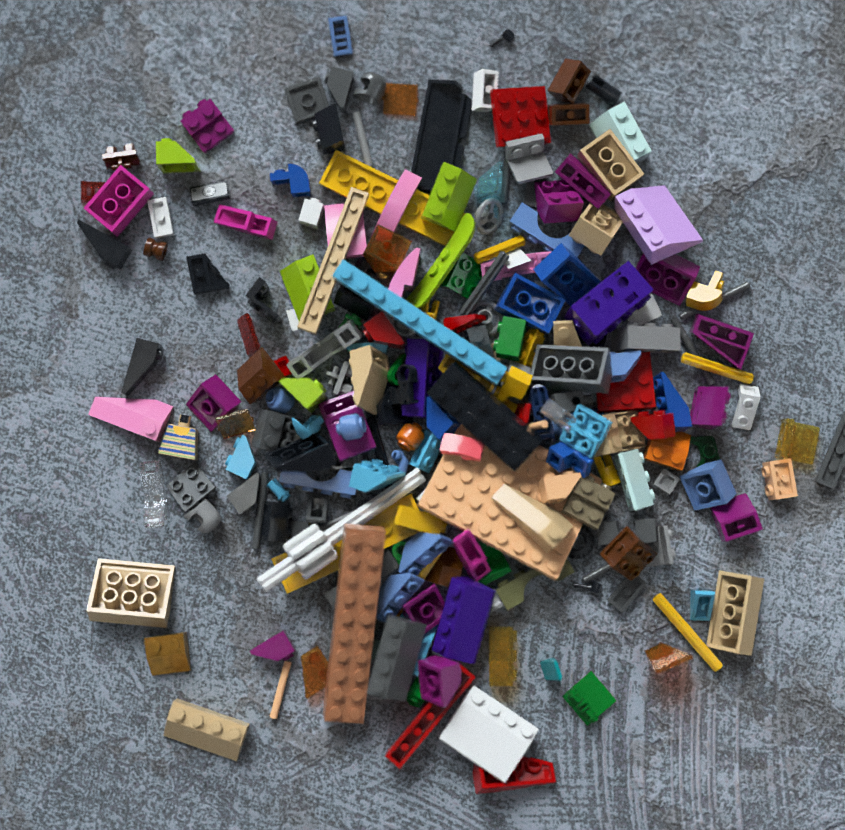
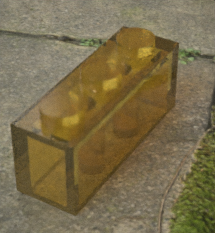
[489,626,517,686]

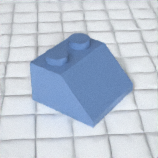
[679,459,736,511]

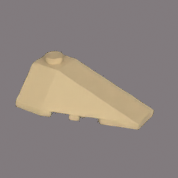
[491,484,573,553]

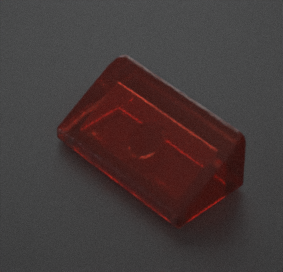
[237,313,260,355]

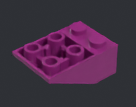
[690,386,731,430]
[318,391,376,461]

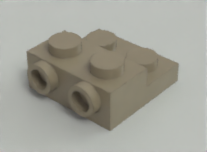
[562,476,615,530]

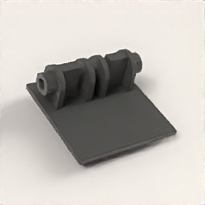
[166,462,216,513]

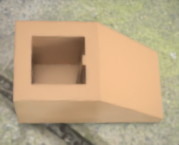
[538,471,581,505]

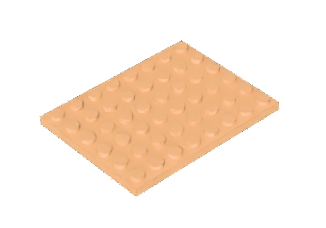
[417,424,602,581]

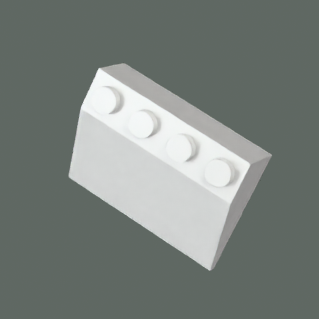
[439,685,538,783]

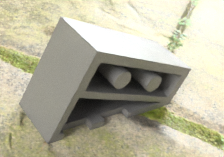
[611,322,681,353]

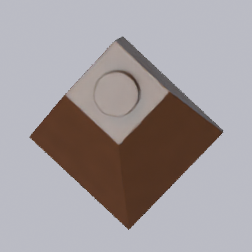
[424,547,463,587]

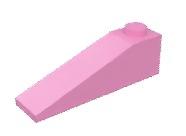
[88,397,174,442]

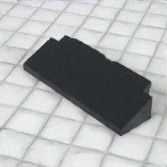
[411,79,472,193]

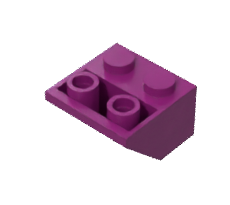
[534,179,584,224]
[710,493,763,542]

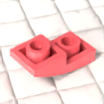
[440,433,484,461]

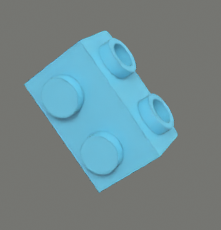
[409,430,442,474]

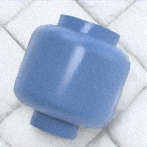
[266,386,295,413]
[336,413,366,441]

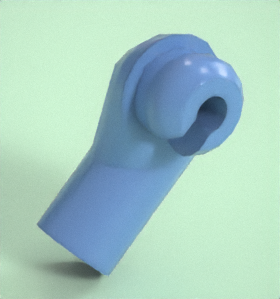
[391,450,409,478]

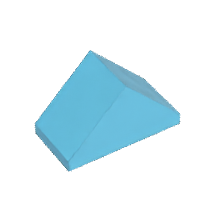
[690,590,715,621]

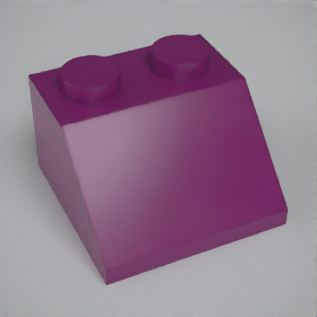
[185,374,241,432]
[417,655,461,707]

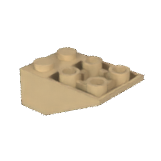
[349,345,389,415]
[593,410,646,457]

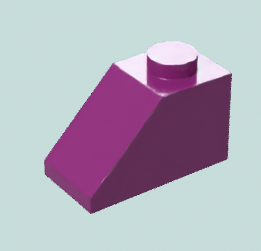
[250,630,296,662]

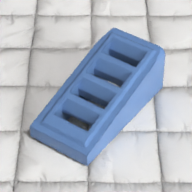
[328,16,353,57]

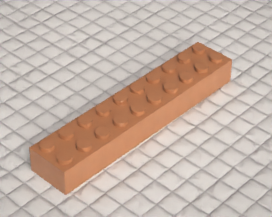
[323,523,386,724]

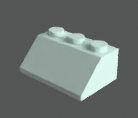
[589,102,652,163]
[613,449,655,511]

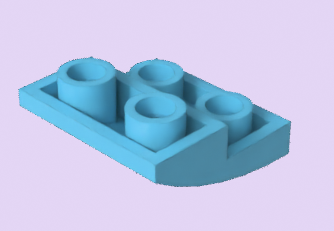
[559,404,613,458]

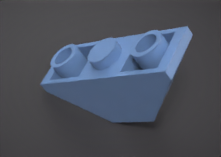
[610,349,641,383]
[398,532,453,575]
[376,573,425,623]

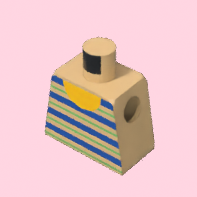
[158,414,198,461]

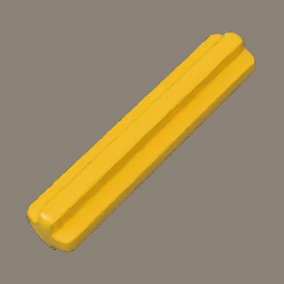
[473,235,526,264]

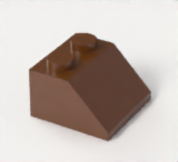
[237,347,286,405]

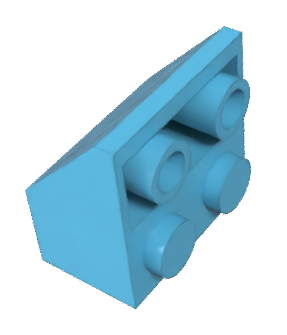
[349,459,406,492]

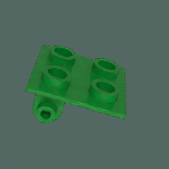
[562,671,617,726]

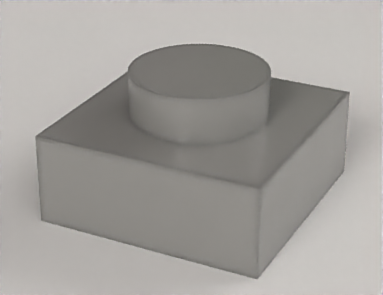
[653,468,680,495]

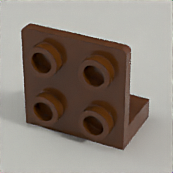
[600,526,658,581]

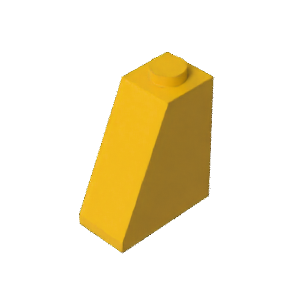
[394,505,447,534]

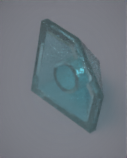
[473,161,503,202]

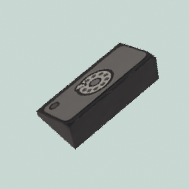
[190,180,230,206]

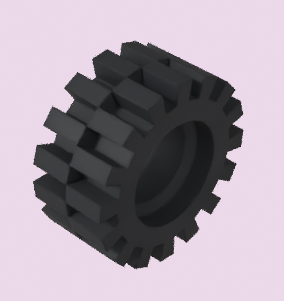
[568,525,595,559]

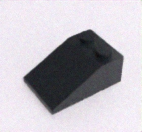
[334,254,396,321]
[265,432,336,471]

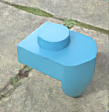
[292,415,324,440]

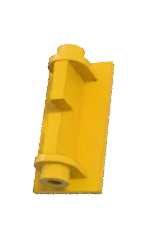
[517,329,545,368]

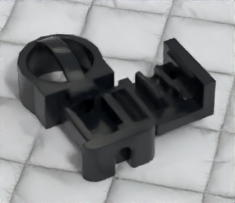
[390,364,418,406]

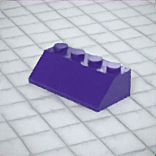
[401,339,444,419]
[432,576,496,664]

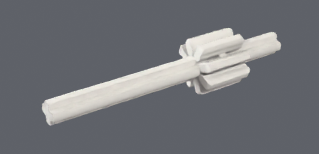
[257,468,426,592]

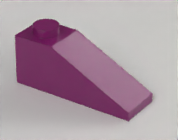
[555,153,611,209]

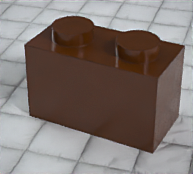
[547,58,591,104]
[548,103,590,125]

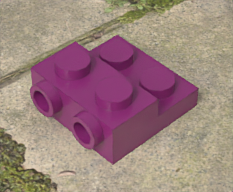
[180,99,235,154]

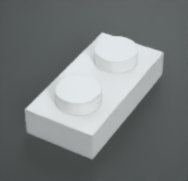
[147,197,174,239]

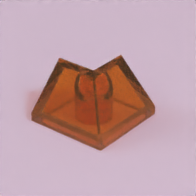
[363,224,412,272]
[645,642,693,674]

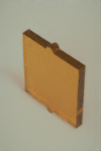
[382,83,419,116]
[215,408,255,439]

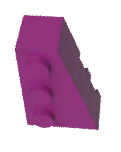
[690,314,754,370]

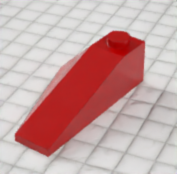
[473,756,556,794]

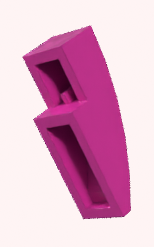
[214,204,278,240]
[453,529,491,581]

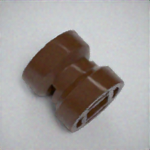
[143,237,168,261]

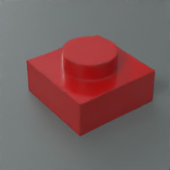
[274,356,292,377]

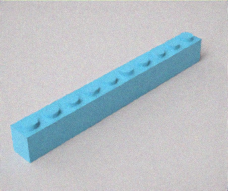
[332,259,507,386]

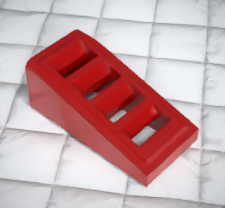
[443,314,486,334]
[515,403,531,424]

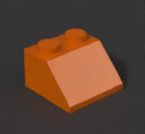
[644,432,691,471]

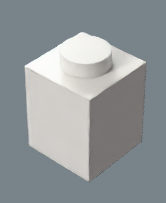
[298,198,324,229]

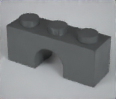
[597,518,659,548]

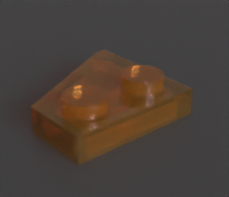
[301,645,328,699]

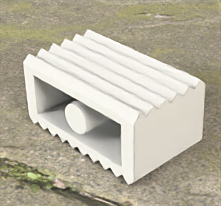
[472,69,499,113]

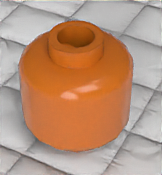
[396,422,425,452]

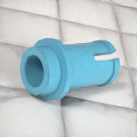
[267,478,291,503]

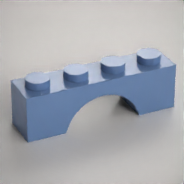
[509,202,585,258]
[279,469,357,499]

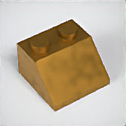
[144,632,191,676]

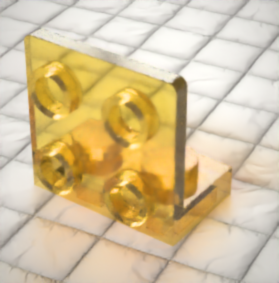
[774,418,820,465]

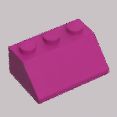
[84,165,154,237]

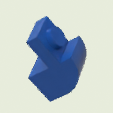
[270,164,311,198]
[546,442,593,478]

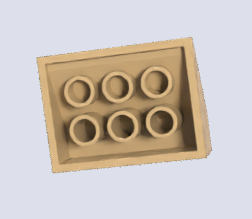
[87,559,175,628]

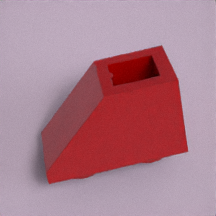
[630,410,676,440]

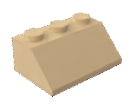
[577,129,644,202]

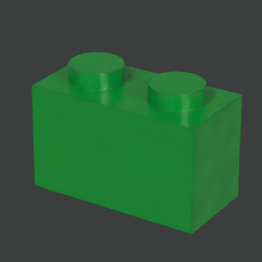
[493,316,527,362]

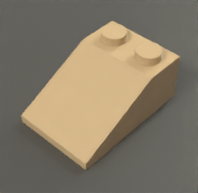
[568,202,623,256]

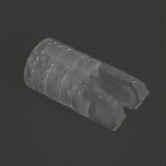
[540,398,577,432]

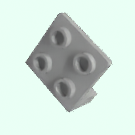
[505,133,553,184]
[646,526,676,567]

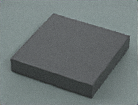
[284,77,329,125]

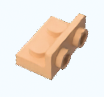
[761,458,798,501]

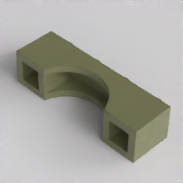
[495,559,575,610]

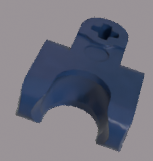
[527,384,555,442]

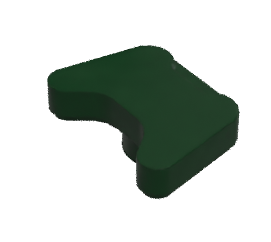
[690,436,720,468]

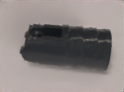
[586,75,622,107]

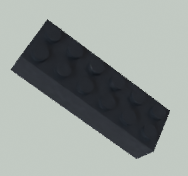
[427,361,543,471]

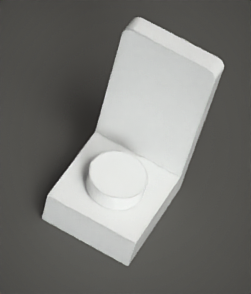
[732,383,760,430]

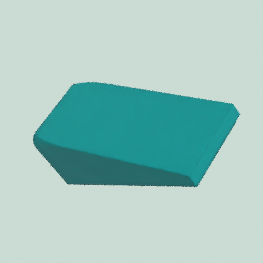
[540,658,563,681]

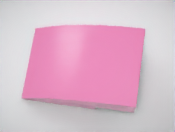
[324,203,368,259]
[388,248,420,298]

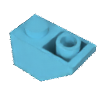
[225,435,257,480]

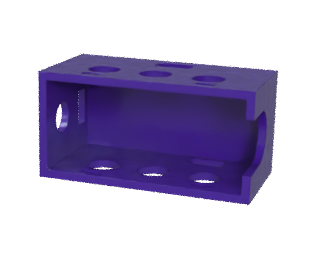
[564,260,654,346]

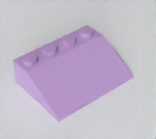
[614,185,703,265]

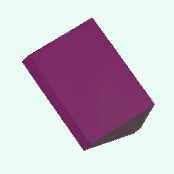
[402,584,445,634]

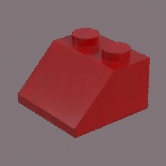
[363,312,405,350]

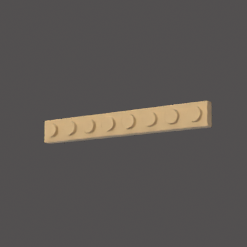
[297,187,369,335]

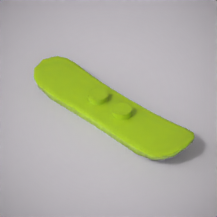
[406,213,476,309]

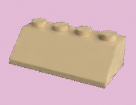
[707,570,764,656]
[163,698,250,761]

